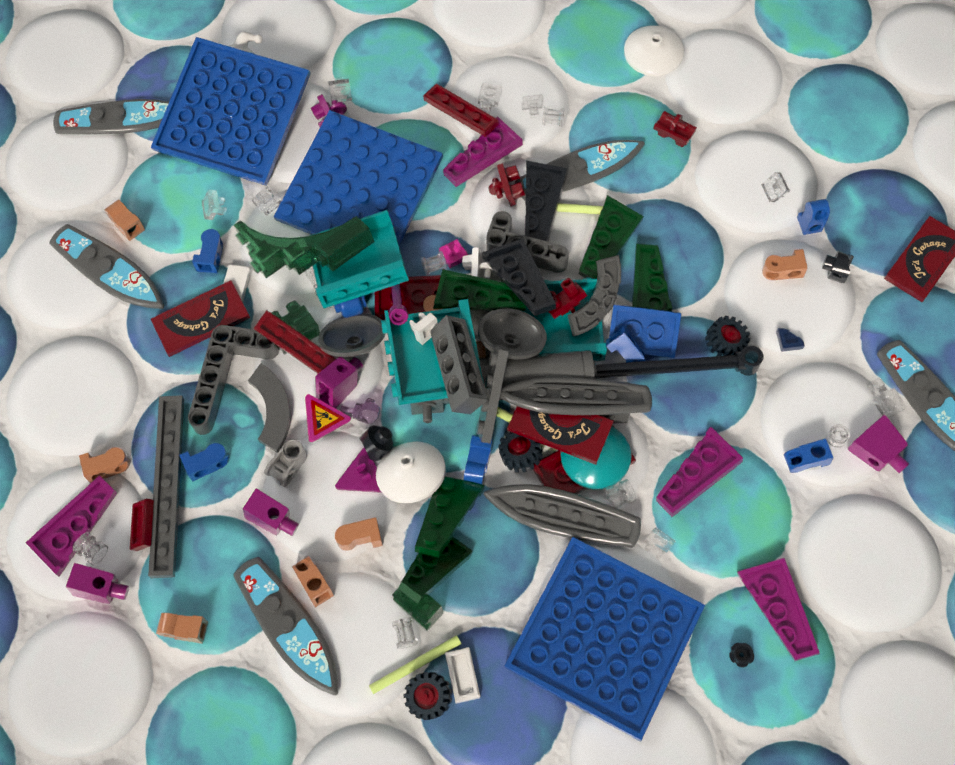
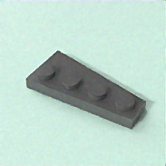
[476,345,509,444]

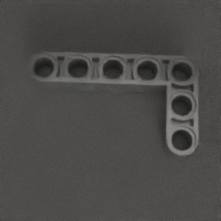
[188,325,279,435]

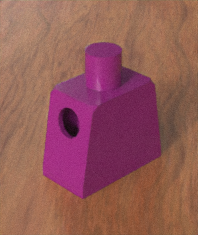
[315,357,363,408]
[848,414,909,473]
[243,488,299,536]
[66,563,129,604]

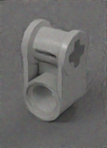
[264,440,307,487]

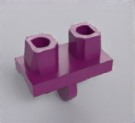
[311,94,347,127]

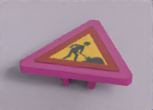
[305,394,351,442]

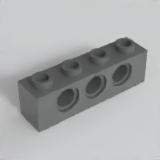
[430,315,488,415]

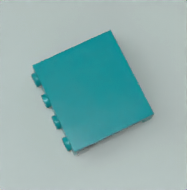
[304,210,409,308]
[522,278,607,361]
[381,299,484,405]

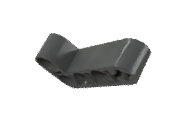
[486,211,569,273]

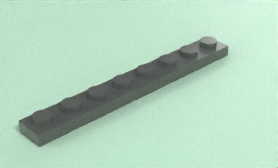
[148,395,184,579]

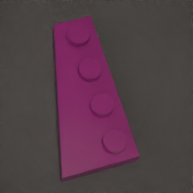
[443,116,523,187]
[656,427,743,517]
[25,475,117,577]
[737,558,820,661]

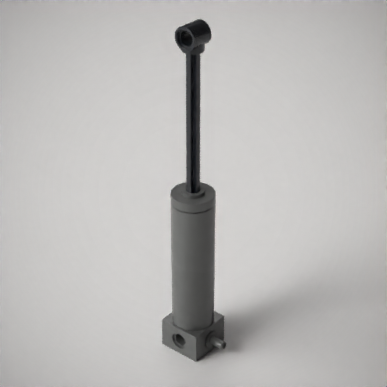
[410,345,764,423]

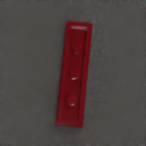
[423,83,499,137]
[253,310,336,374]

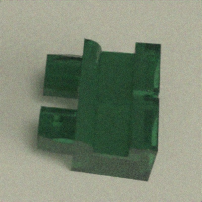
[272,300,320,355]
[392,589,444,631]

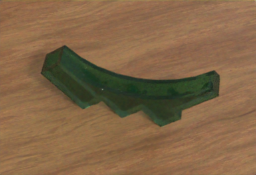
[234,216,375,279]

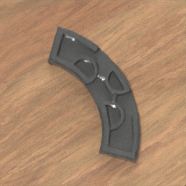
[567,255,621,336]
[248,363,291,453]

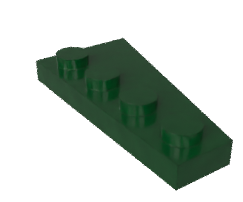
[578,195,644,279]
[632,244,673,312]
[433,269,526,311]
[415,476,485,557]
[398,537,473,603]

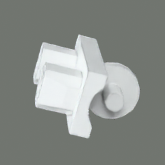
[462,247,496,279]

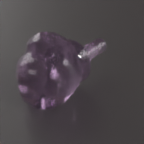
[340,398,380,424]

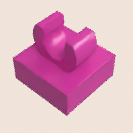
[439,239,468,268]

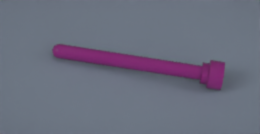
[389,284,408,325]

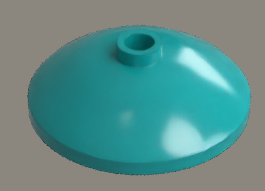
[561,426,631,489]

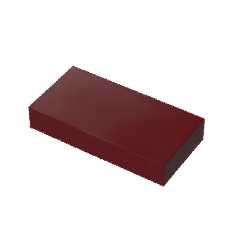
[130,498,154,551]

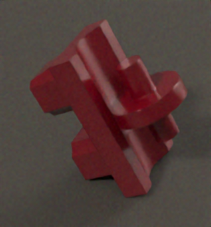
[653,111,697,147]
[488,163,525,207]
[549,278,587,319]

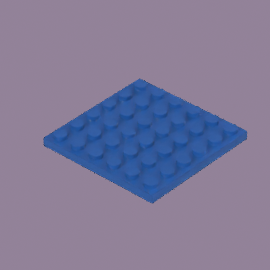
[151,37,311,186]
[274,110,443,245]
[504,537,705,742]

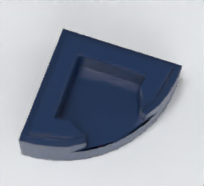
[776,328,805,352]

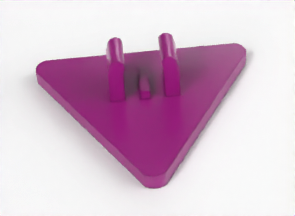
[335,448,382,493]

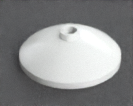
[624,26,684,76]
[376,442,446,503]

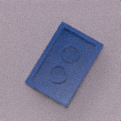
[607,304,681,358]

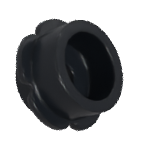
[729,643,754,668]

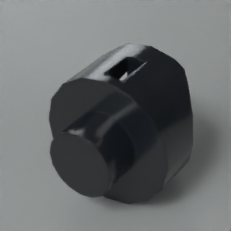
[822,251,854,283]
[359,425,393,461]

